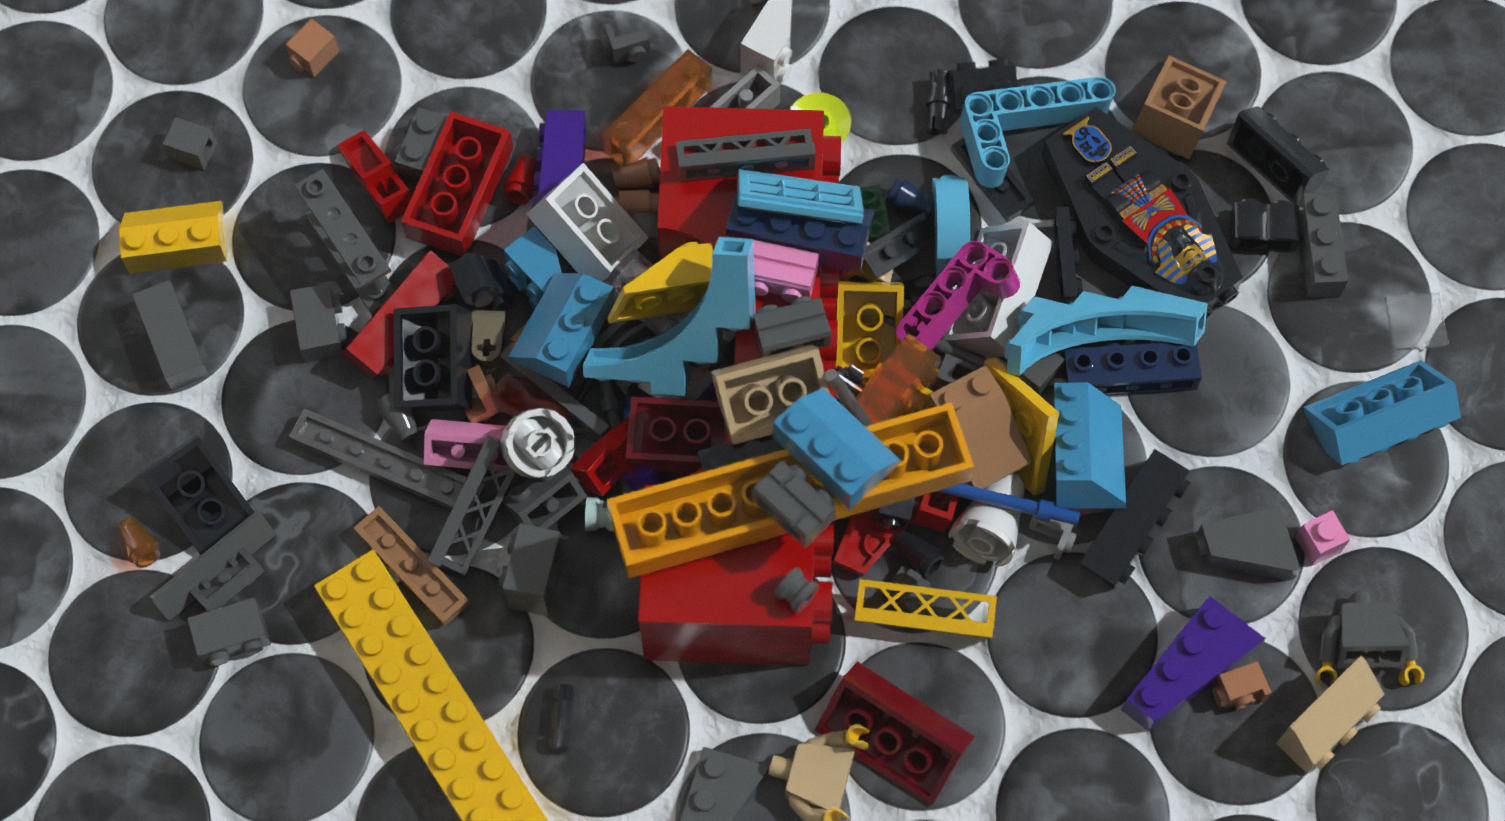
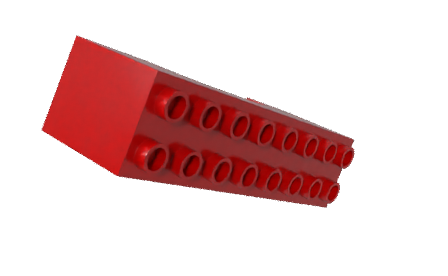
[639,106,841,666]

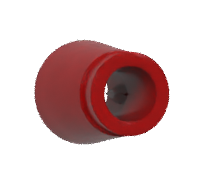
[503,155,537,205]

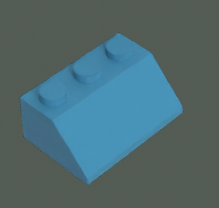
[508,273,615,387]
[773,388,900,510]

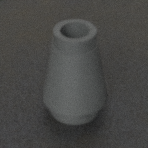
[377,392,419,442]

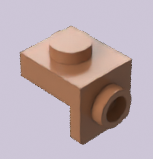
[465,365,502,423]

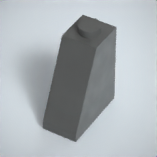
[1194,506,1300,581]

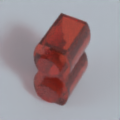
[491,377,568,420]

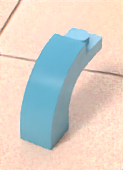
[932,175,970,278]

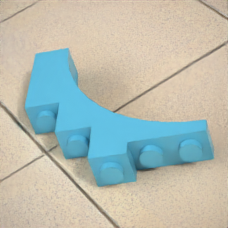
[583,237,756,397]
[1004,286,1208,376]

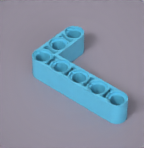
[959,77,1116,188]

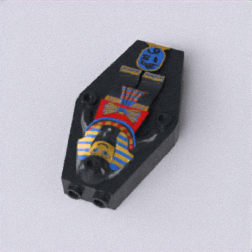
[1042,107,1243,319]

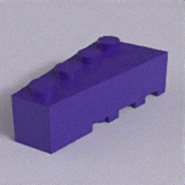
[532,110,587,251]
[1121,596,1266,731]

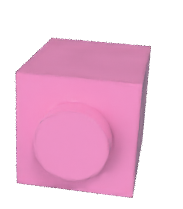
[1295,510,1350,566]

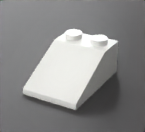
[741,0,792,83]

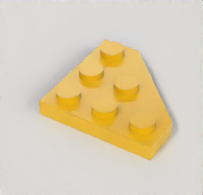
[984,357,1059,495]

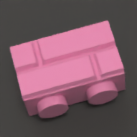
[753,239,819,303]

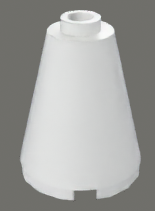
[949,473,1025,566]

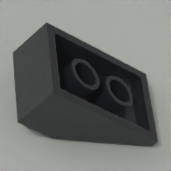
[142,434,254,555]

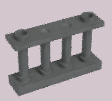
[294,169,395,316]

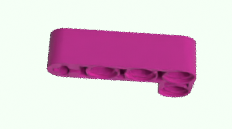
[896,241,1021,358]

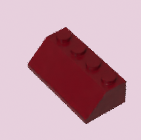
[814,662,975,806]

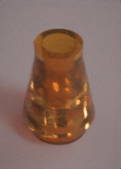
[118,517,161,568]

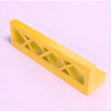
[854,579,997,638]

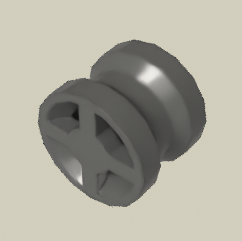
[775,567,820,613]

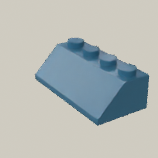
[1303,360,1461,466]
[1054,382,1126,509]

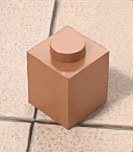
[286,18,339,77]

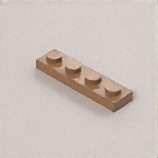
[354,506,470,627]

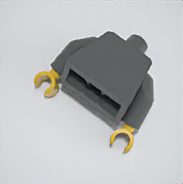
[1314,591,1424,686]

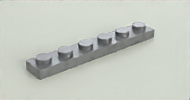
[289,408,486,518]

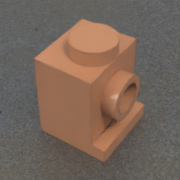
[1212,661,1272,710]

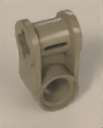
[471,310,506,375]

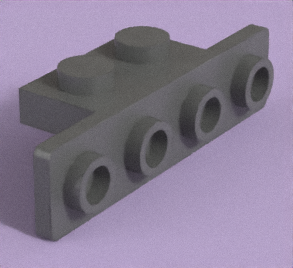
[150,511,276,620]

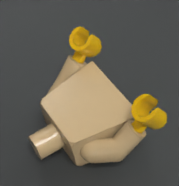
[768,724,870,821]

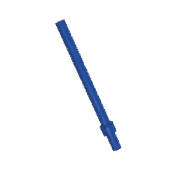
[937,484,1080,526]

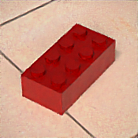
[401,111,514,257]

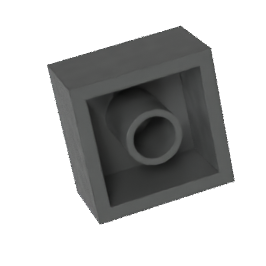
[499,523,565,617]

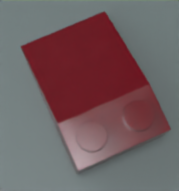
[625,397,729,477]

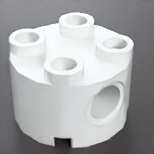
[500,408,575,478]

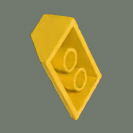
[119,201,227,274]

